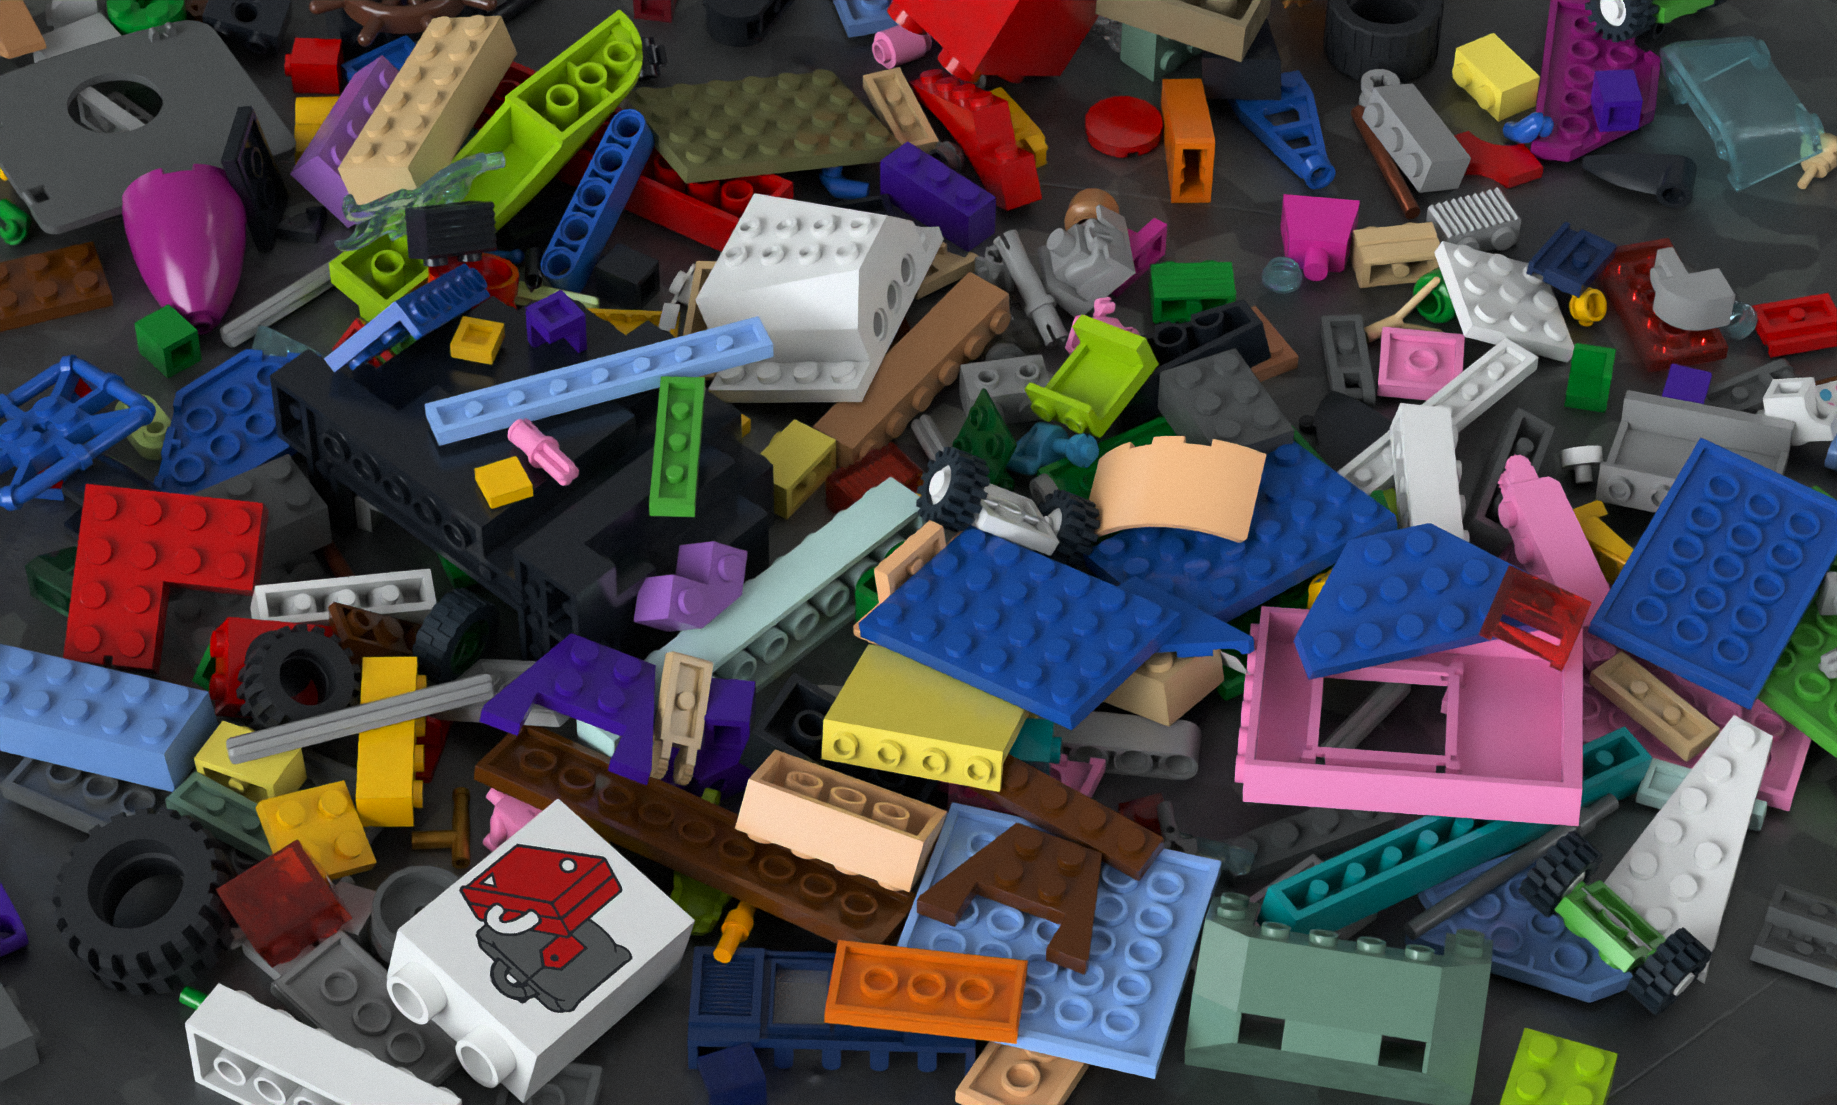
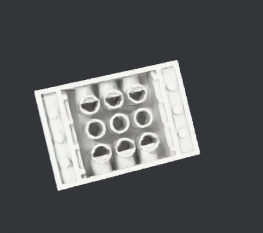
[695,193,944,403]

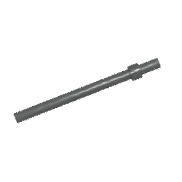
[1403,793,1619,940]

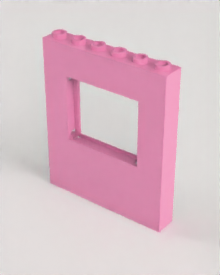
[1235,606,1583,826]

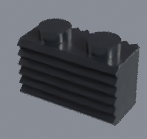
[405,200,498,267]

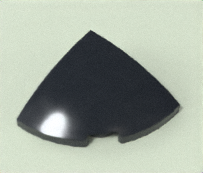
[1310,390,1392,472]

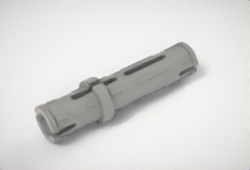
[993,230,1069,349]

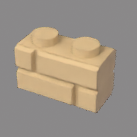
[1350,222,1440,288]

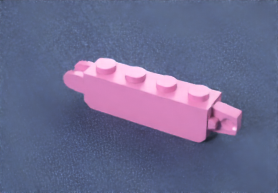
[1498,454,1616,670]

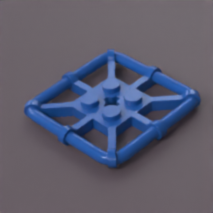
[0,354,156,511]

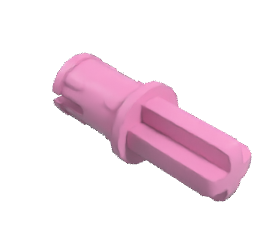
[507,418,579,486]

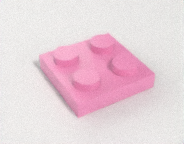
[1377,327,1465,401]

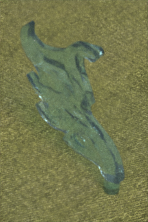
[334,151,505,251]

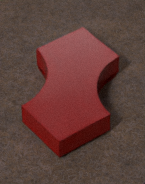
[1454,131,1544,189]

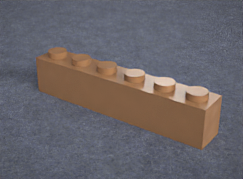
[813,272,1011,476]

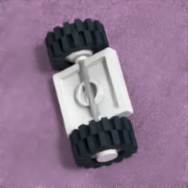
[916,447,1100,569]

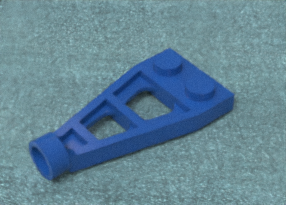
[1227,70,1336,189]

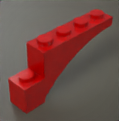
[908,69,1042,211]

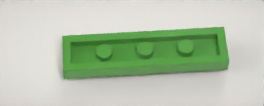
[649,376,705,517]

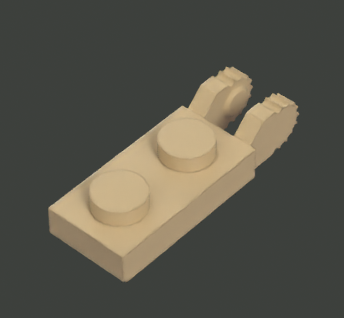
[650,651,713,786]

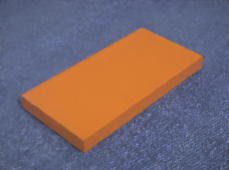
[824,940,1028,1044]

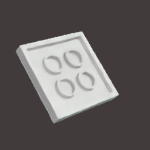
[1434,241,1574,363]

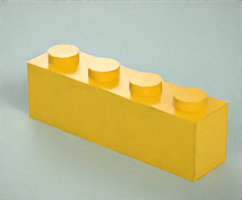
[356,657,427,827]

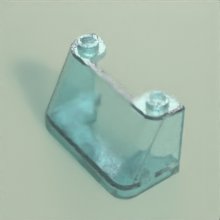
[1659,35,1824,192]

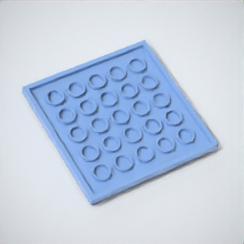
[897,802,1222,1079]

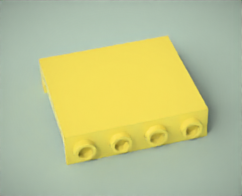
[821,644,1038,792]

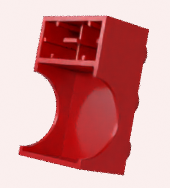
[887,0,1099,84]

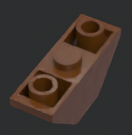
[328,602,422,680]

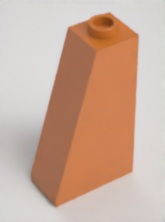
[1160,78,1215,203]

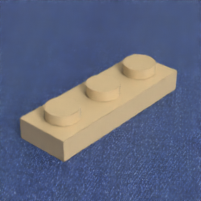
[863,67,939,154]
[1589,651,1720,762]

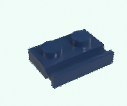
[1526,221,1618,298]

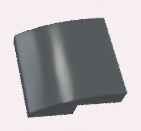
[1750,883,1837,988]

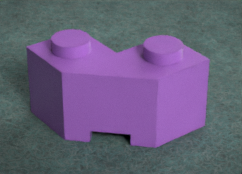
[634,541,748,632]

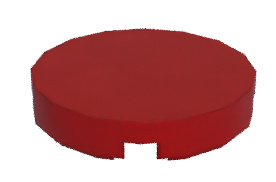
[1085,96,1163,158]

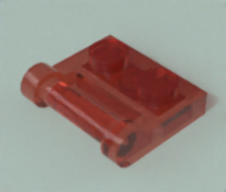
[1478,565,1592,672]

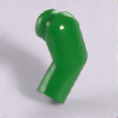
[0,198,32,245]

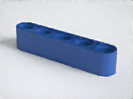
[540,109,655,293]

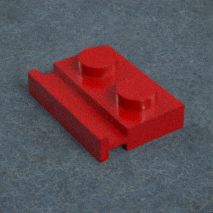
[1749,293,1837,358]

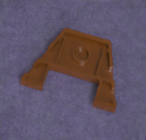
[917,823,1102,975]

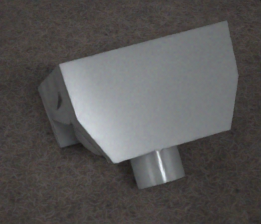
[1037,204,1136,317]

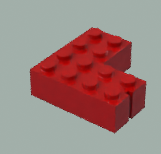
[63,484,269,675]

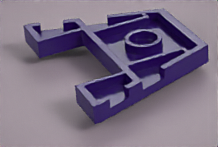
[479,633,656,786]

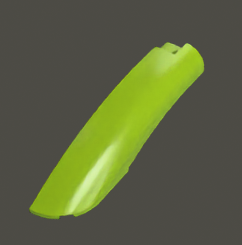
[329,9,643,322]

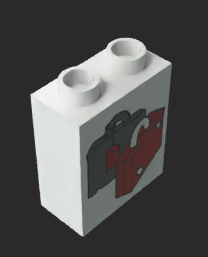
[386,799,695,1103]

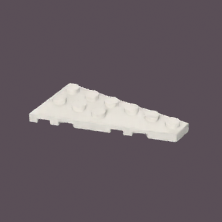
[1604,715,1773,984]

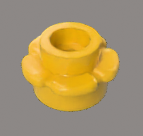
[1569,287,1607,327]

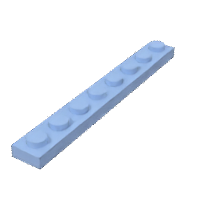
[425,316,774,446]

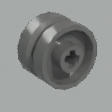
[369,865,460,971]

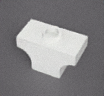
[1756,377,1837,446]

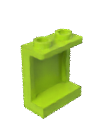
[1024,314,1159,438]

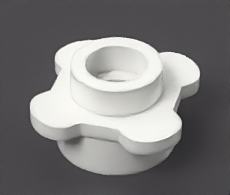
[669,263,696,307]

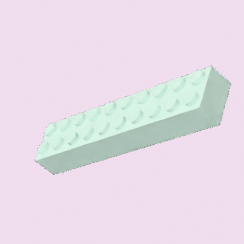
[576,476,927,758]

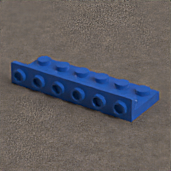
[324,263,490,372]

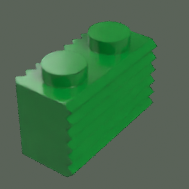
[1148,260,1236,324]

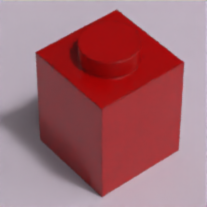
[284,38,344,94]

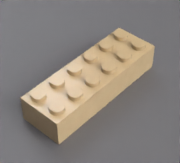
[338,15,517,207]

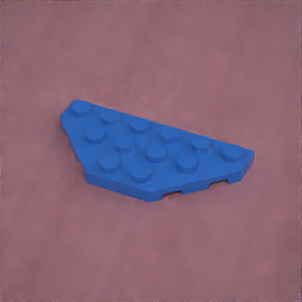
[153,349,367,495]
[1293,523,1559,680]

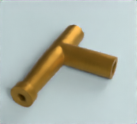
[412,787,470,869]

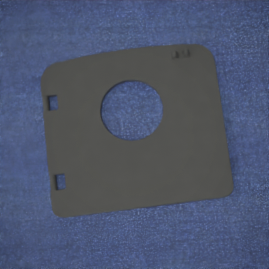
[0,20,296,234]

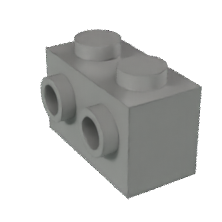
[959,354,1050,424]

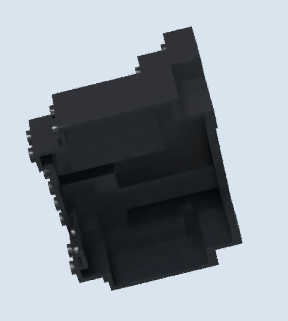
[270,290,774,661]

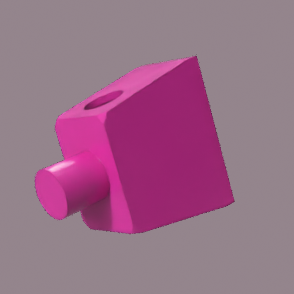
[1280,194,1360,281]

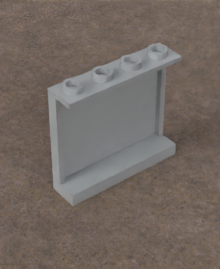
[1595,390,1795,513]

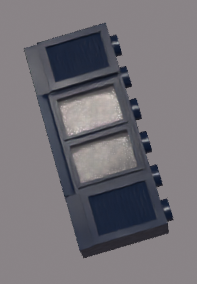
[687,946,976,1076]

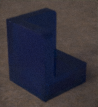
[697,1042,767,1105]

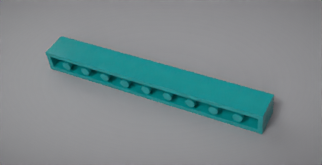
[1256,726,1653,934]

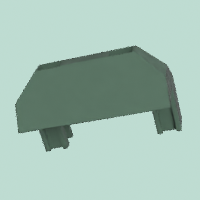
[1185,892,1493,1105]

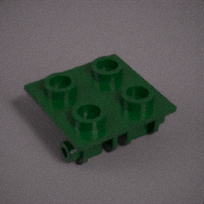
[952,388,1017,492]

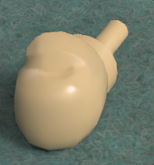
[1797,132,1837,189]

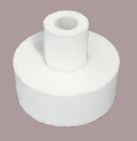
[1559,446,1604,484]

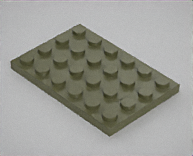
[619,69,902,183]

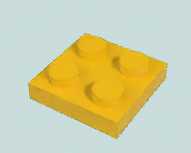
[255,780,377,891]

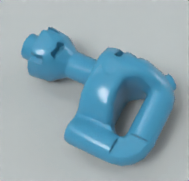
[1006,422,1099,476]

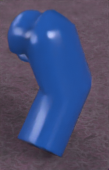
[1503,112,1554,144]
[819,166,870,200]

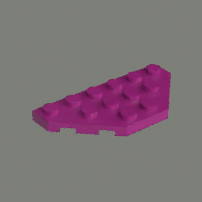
[1530,0,1661,162]

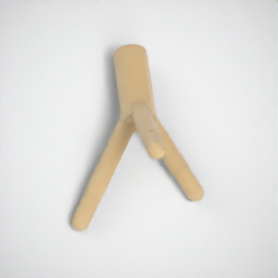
[1364,277,1443,343]

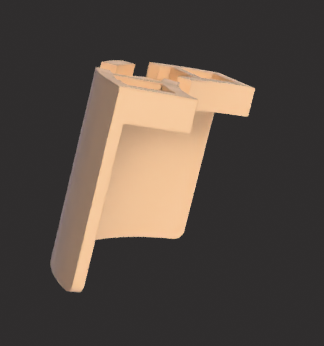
[1089,436,1267,543]

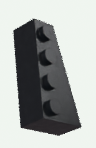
[1202,18,1281,100]
[1116,299,1271,430]

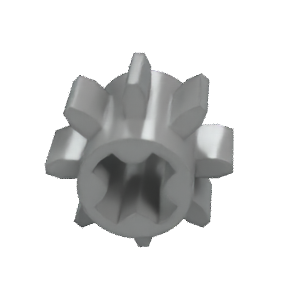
[975,245,1014,293]

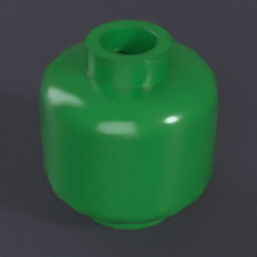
[1413,267,1457,324]

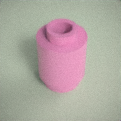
[872,25,932,69]

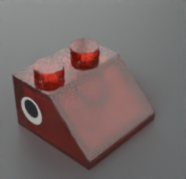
[216,839,353,968]

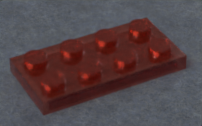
[1598,238,1729,373]

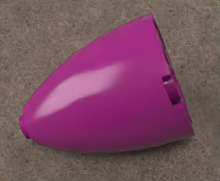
[122,163,246,335]

